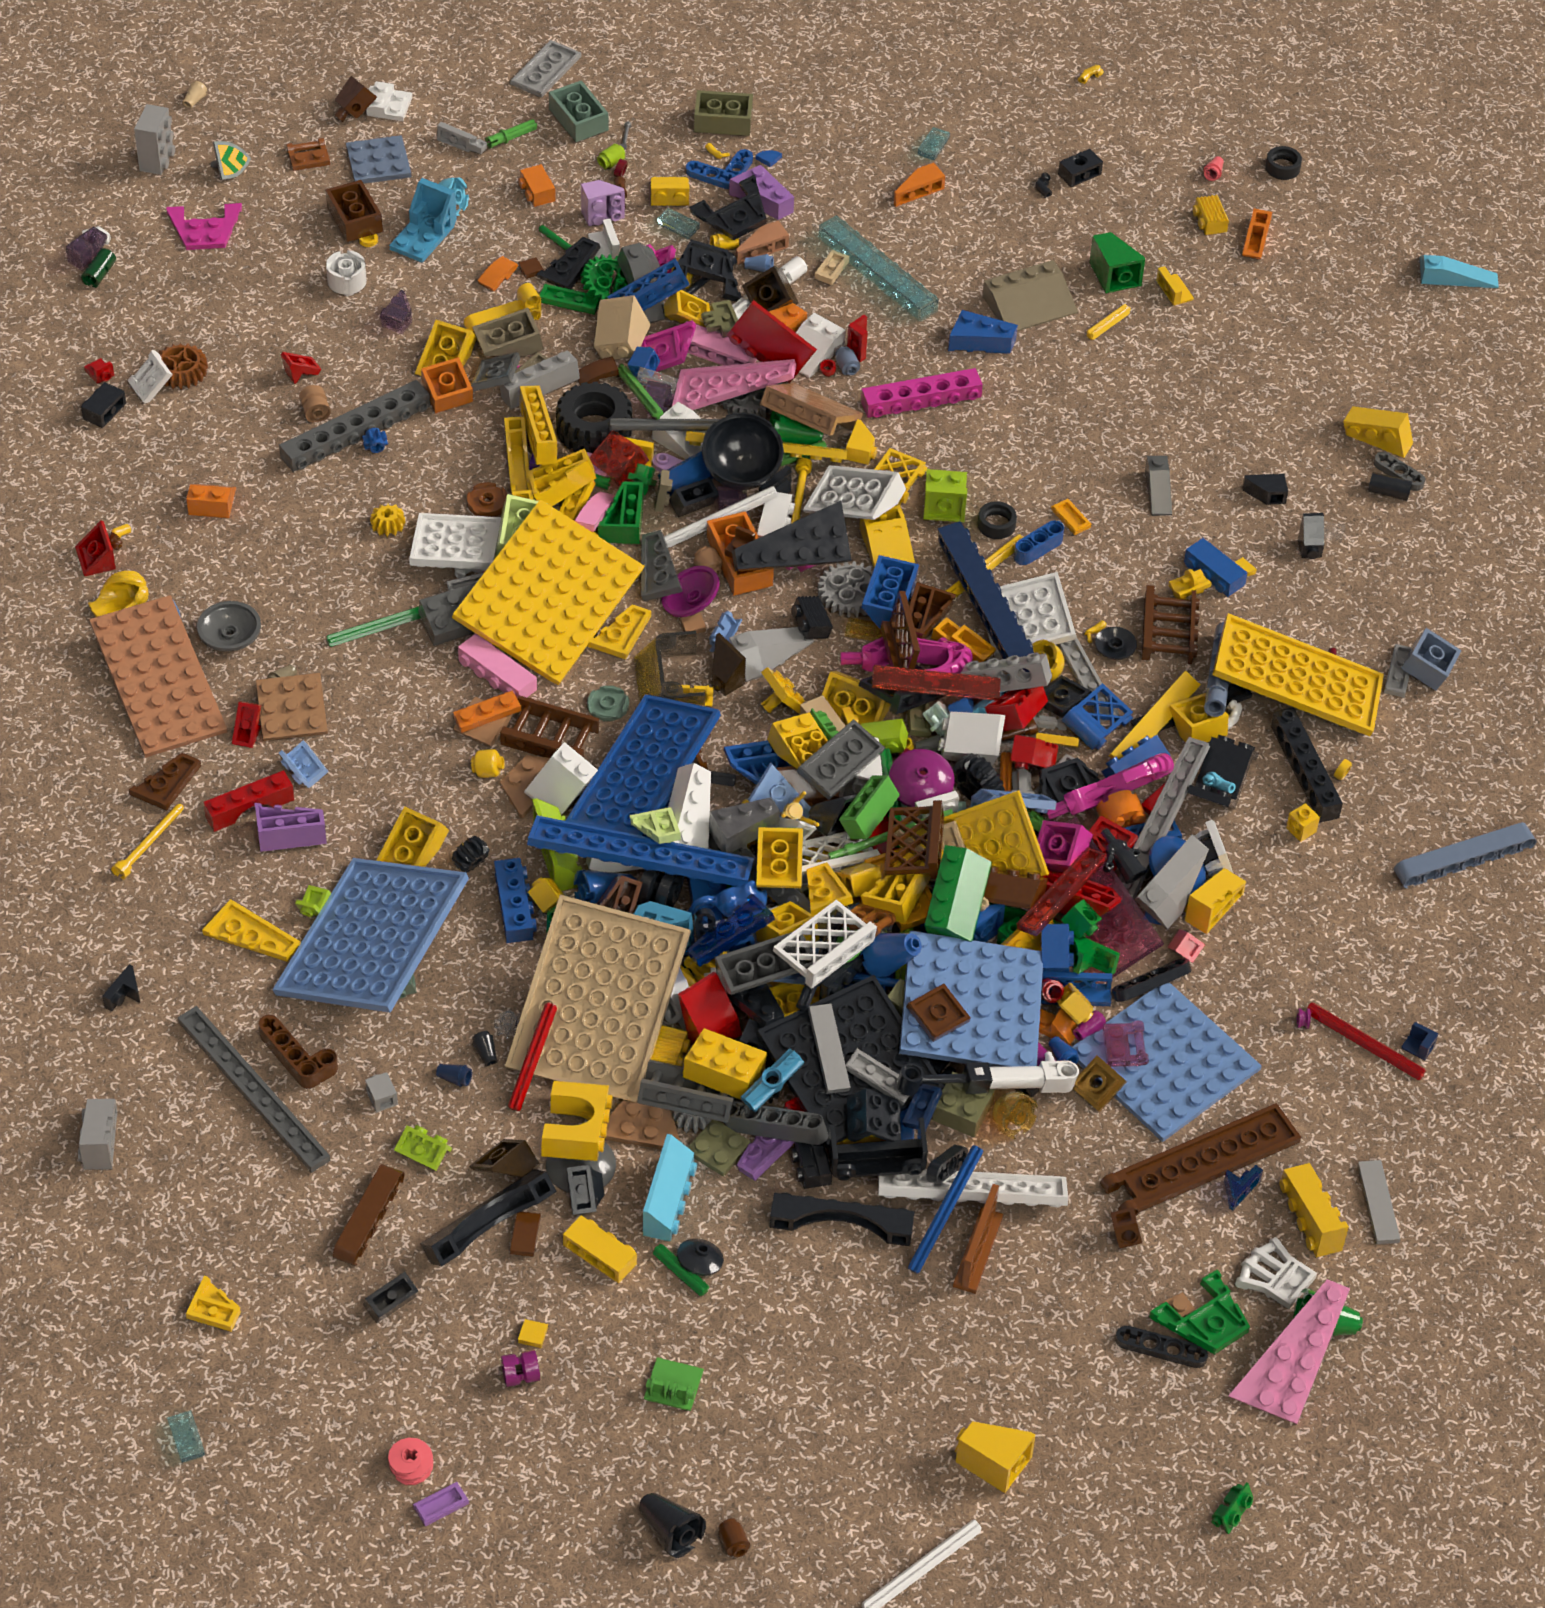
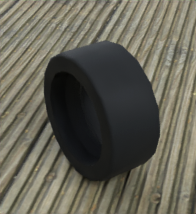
[1265,146,1302,180]
[977,501,1017,539]

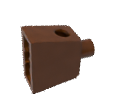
[334,76,377,122]

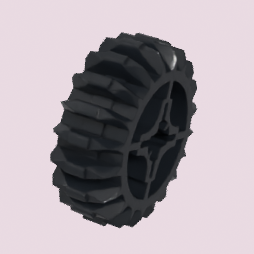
[953,753,1005,801]

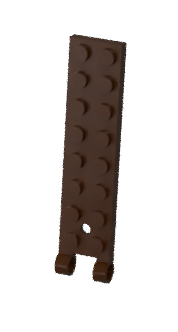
[1100,1103,1301,1216]

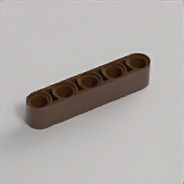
[333,1164,405,1266]

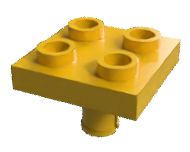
[761,667,805,714]

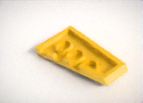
[202,899,301,962]

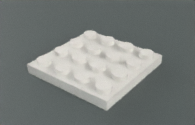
[409,513,501,571]
[987,572,1077,659]

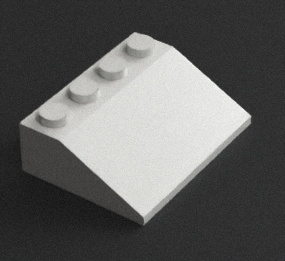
[803,465,906,520]

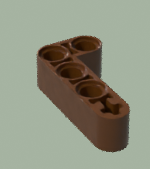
[259,1015,338,1089]

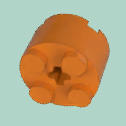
[1096,790,1146,828]

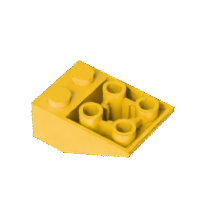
[859,505,915,568]
[767,712,828,769]

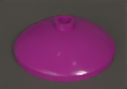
[662,566,720,617]
[889,749,954,807]

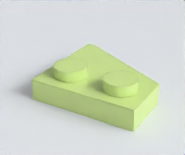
[630,807,681,844]

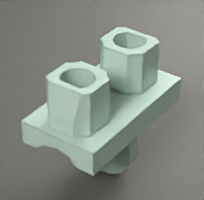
[922,701,949,736]

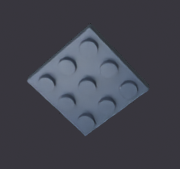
[346,135,412,184]

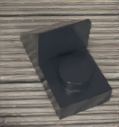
[102,964,140,1012]

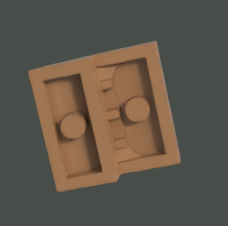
[453,697,513,747]

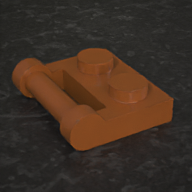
[286,138,330,171]
[841,903,896,937]

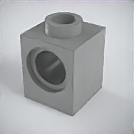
[365,1072,398,1113]

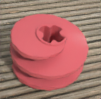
[388,1438,433,1485]

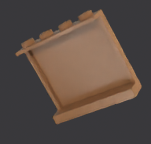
[760,383,863,436]

